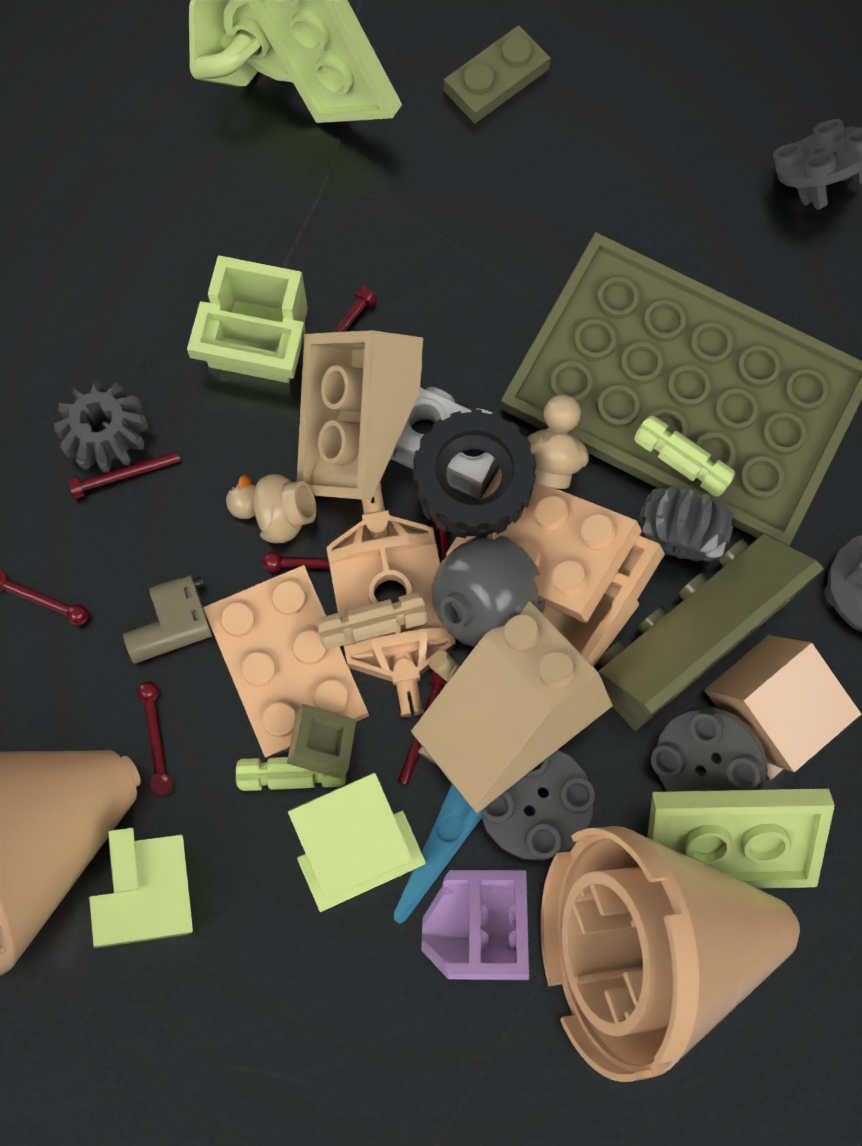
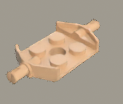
[326,483,456,717]

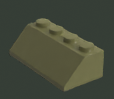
[597,534,824,732]

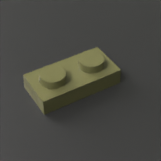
[443,25,551,124]

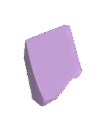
[421,870,529,980]

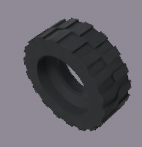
[413,409,537,539]

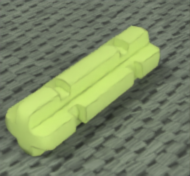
[634,415,735,497]
[236,757,346,791]

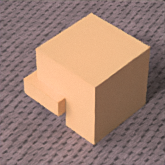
[704,635,861,780]

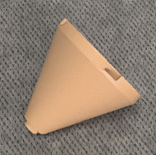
[0,750,141,976]
[540,826,800,1082]

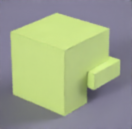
[187,255,308,383]
[288,773,426,912]
[89,828,193,948]

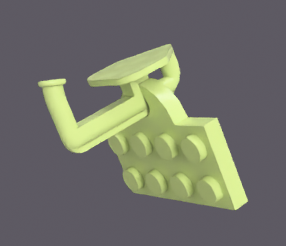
[189,0,402,123]

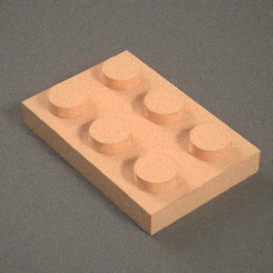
[446,469,642,623]
[203,565,369,760]

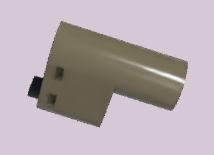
[123,575,213,664]

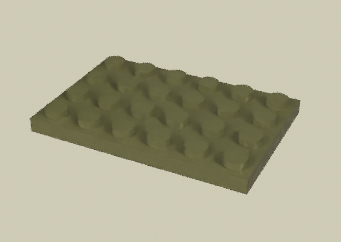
[500,232,862,546]

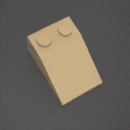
[297,330,423,500]
[411,601,613,814]

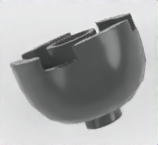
[432,536,545,647]

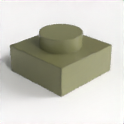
[287,704,357,779]

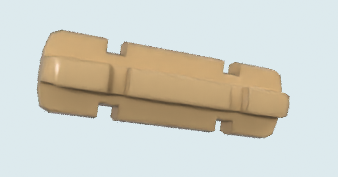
[317,592,428,649]

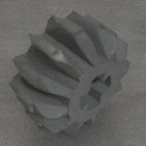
[54,379,148,473]
[638,487,734,562]

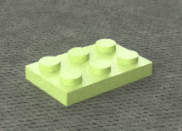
[647,789,835,888]

